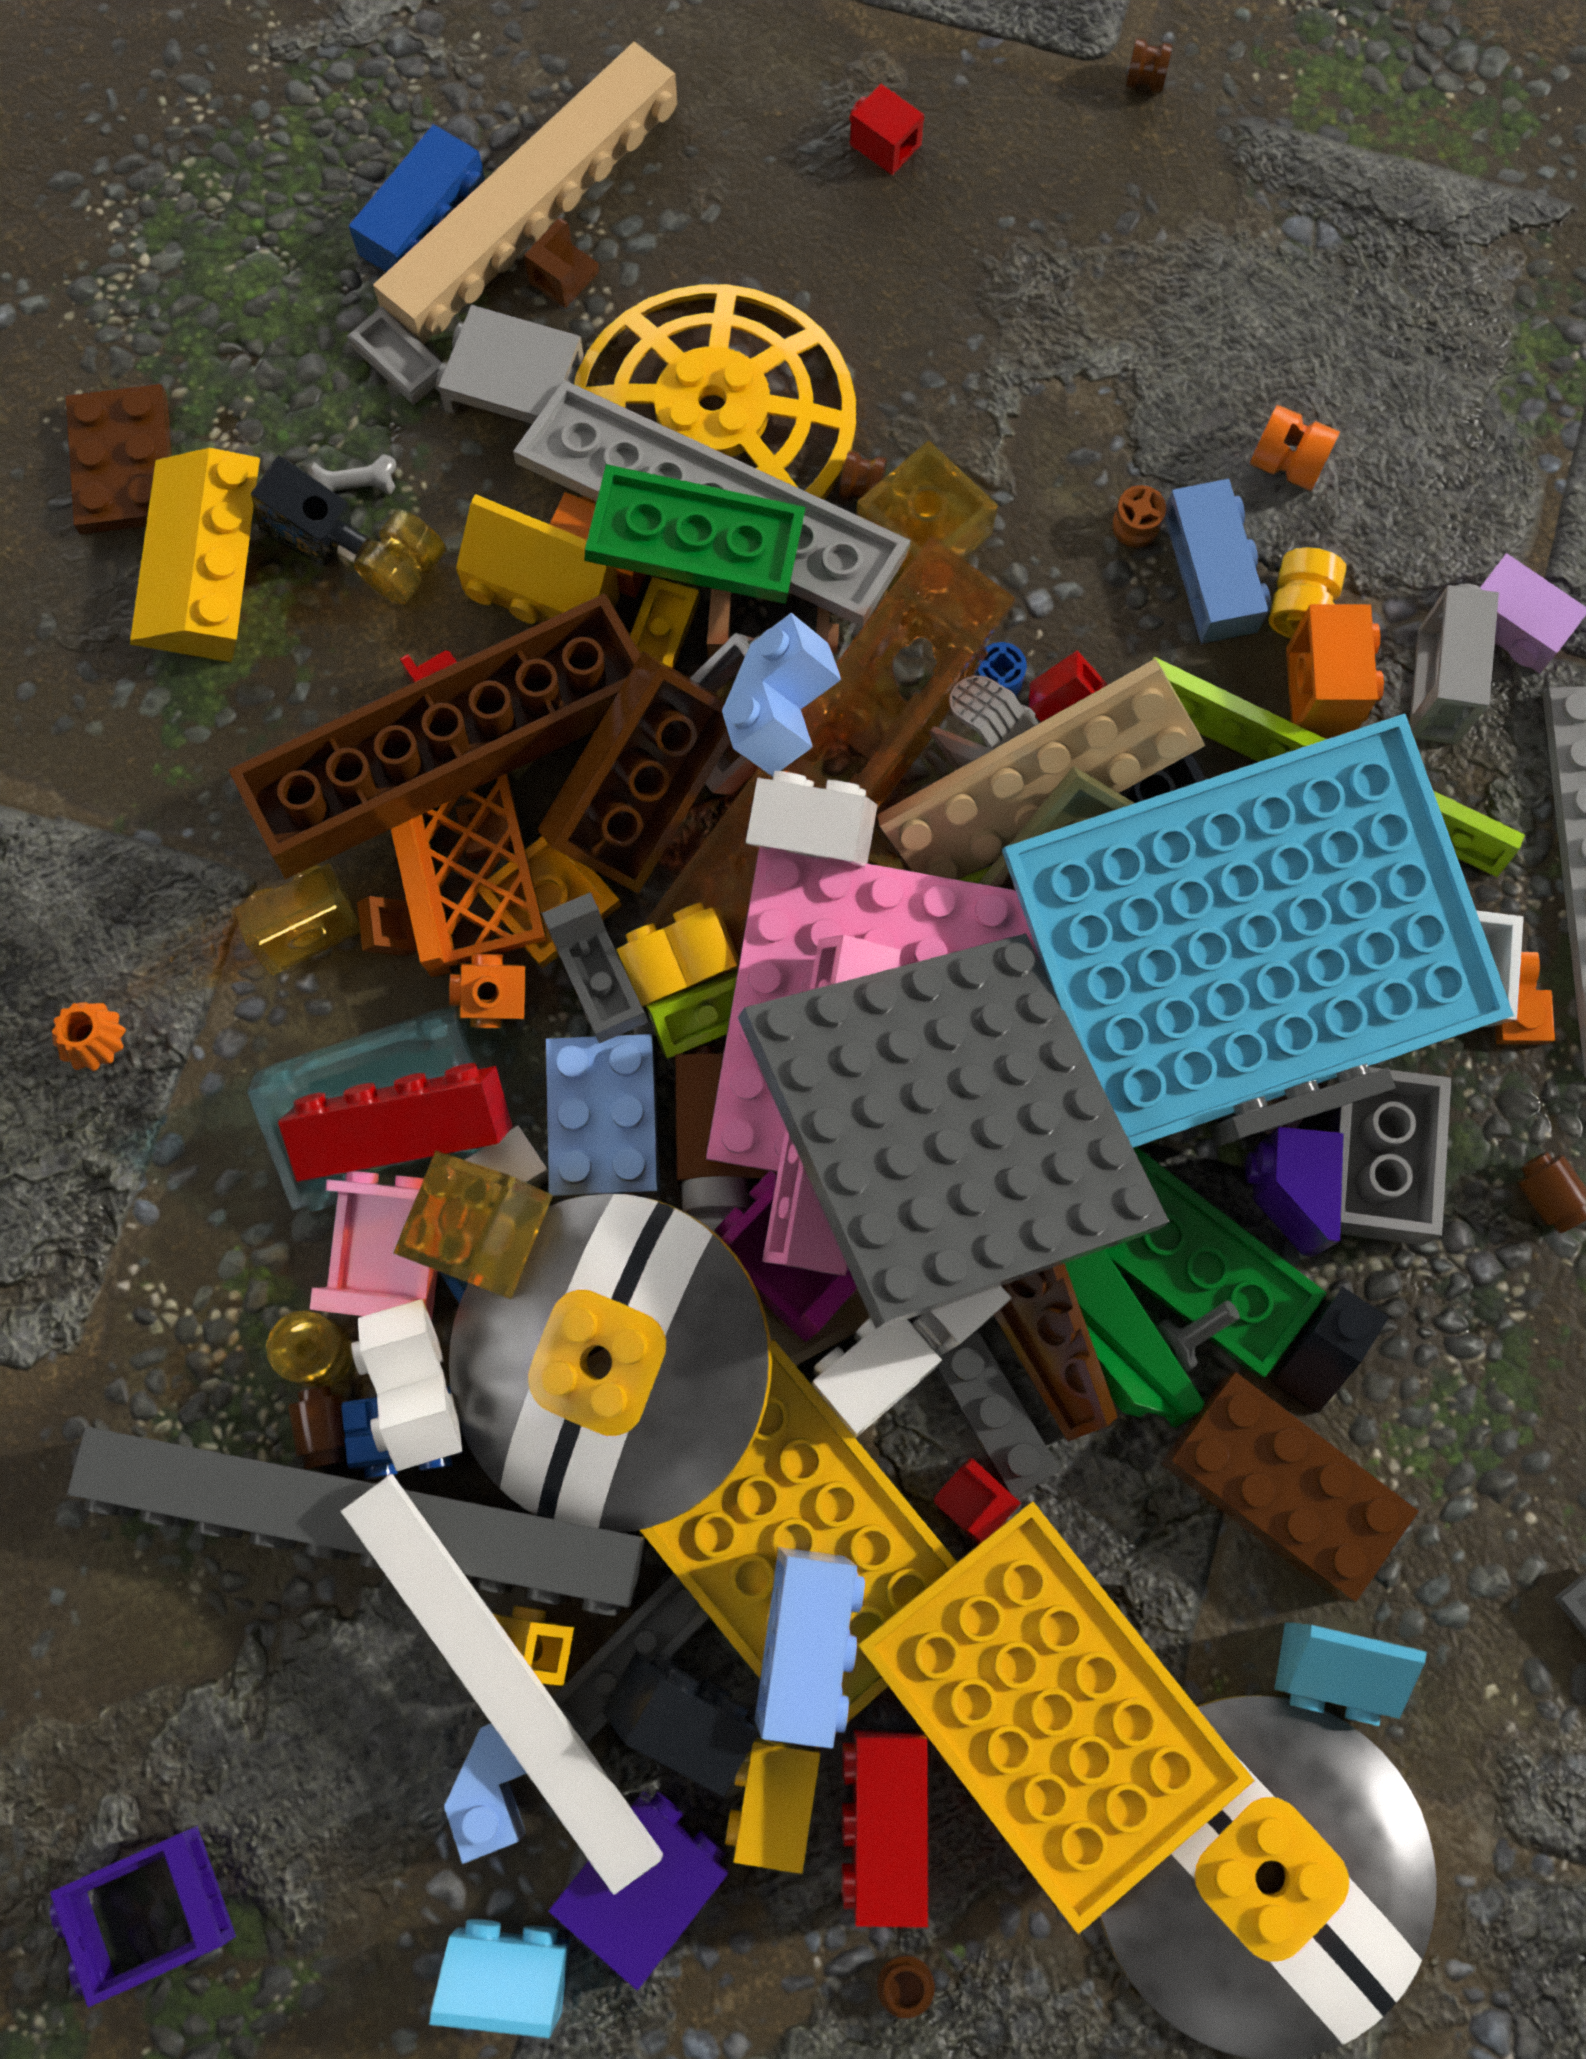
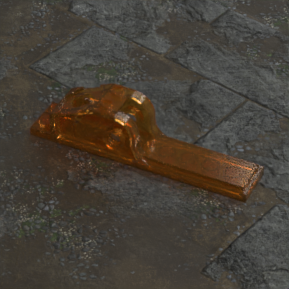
[619,536,1017,961]

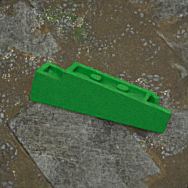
[1065,1249,1205,1428]

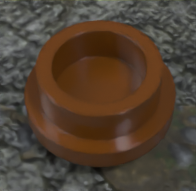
[877,1955,935,2019]

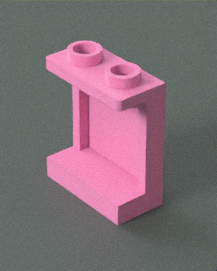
[309,1171,447,1320]

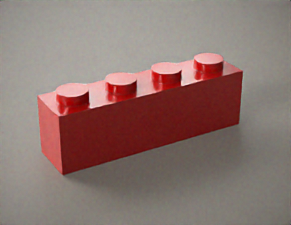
[278,1063,513,1182]

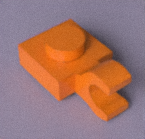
[1495,952,1555,1045]

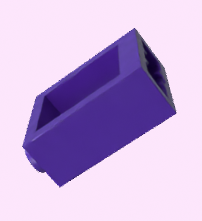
[50,1826,236,2008]

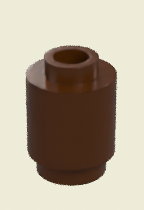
[1517,1151,1586,1234]
[288,1386,347,1470]

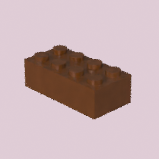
[537,651,731,893]
[1160,1372,1419,1602]

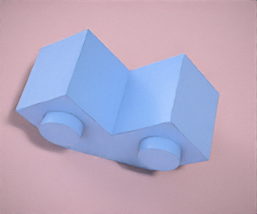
[722,613,841,777]
[444,1722,527,1864]

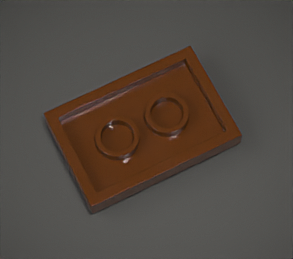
[65,384,172,535]

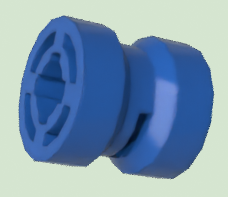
[974,642,1027,698]

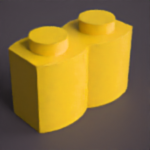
[616,902,740,1007]

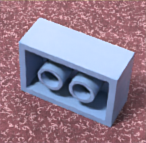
[546,1034,661,1204]
[754,1547,865,1749]

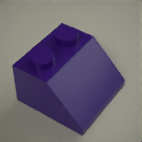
[1245,1127,1344,1257]

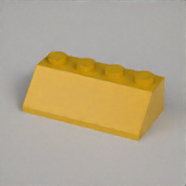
[130,447,260,662]

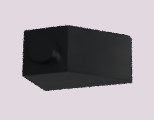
[1271,1286,1389,1413]

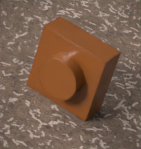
[456,796,514,860]
[357,896,417,956]

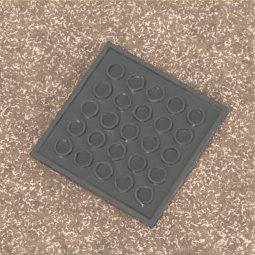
[738,933,1169,1330]

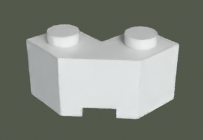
[351,1299,462,1472]

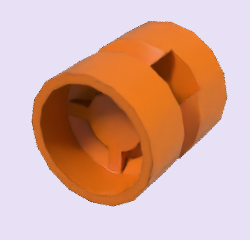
[1249,404,1340,492]

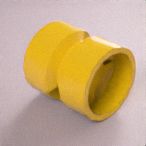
[1268,547,1346,638]

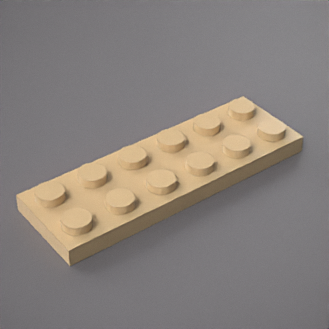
[877,658,1205,880]

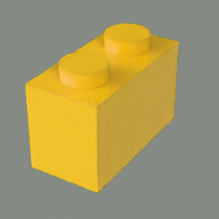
[725,1738,821,1874]

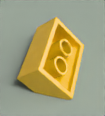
[456,494,620,624]

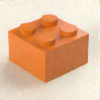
[1286,604,1384,739]

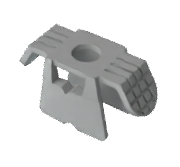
[929,676,1039,771]

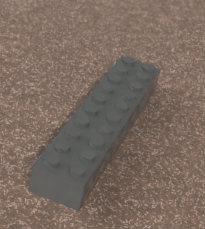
[67,1426,648,1616]

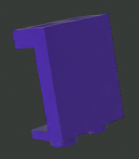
[549,1791,729,1991]

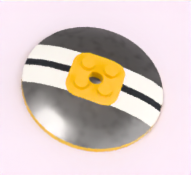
[449,1194,772,1533]
[1100,1695,1437,2059]

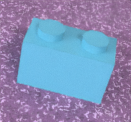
[1274,1622,1426,1726]
[429,1919,571,2038]

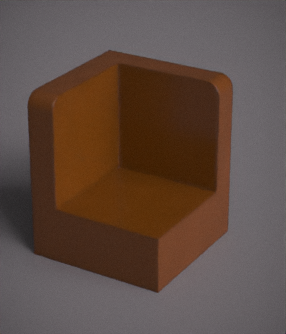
[524,218,599,309]

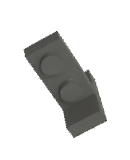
[542,892,648,1044]

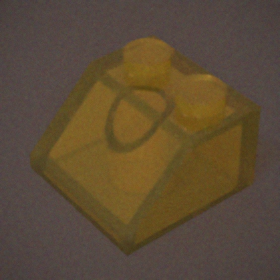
[234,863,360,976]

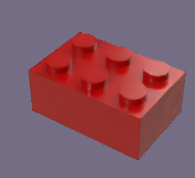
[841,1729,928,1928]

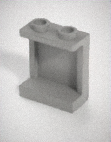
[436,305,584,424]

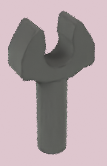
[1155,1301,1240,1373]

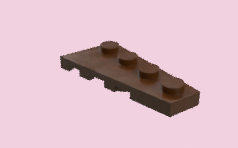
[993,1263,1118,1442]

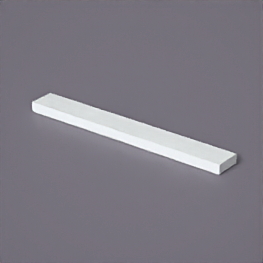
[341,1474,663,1895]

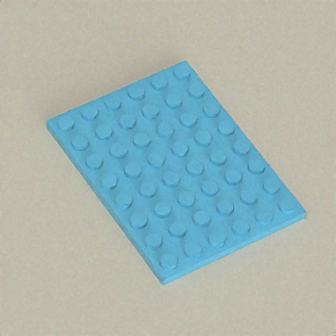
[1002,713,1514,1148]

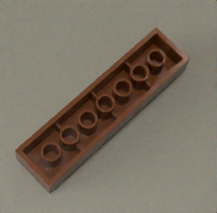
[228,593,641,880]

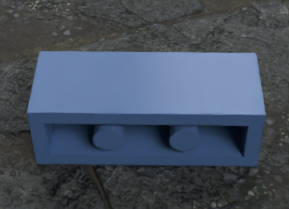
[1165,479,1271,644]

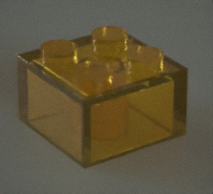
[856,440,998,594]
[393,1151,553,1299]

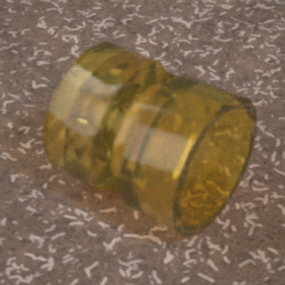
[353,509,447,605]
[266,1310,353,1388]

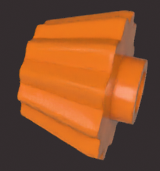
[52,1002,126,1071]

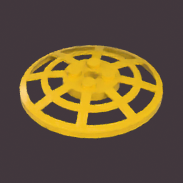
[574,284,856,500]

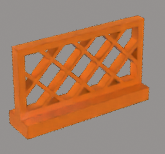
[391,774,548,978]

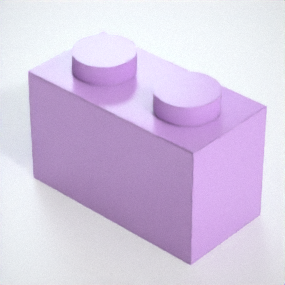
[1480,553,1586,674]

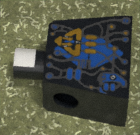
[251,454,370,566]

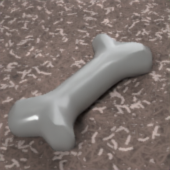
[308,454,397,495]

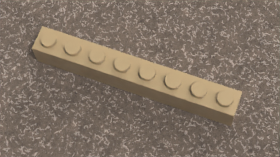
[373,42,677,345]

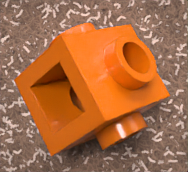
[449,953,525,1028]

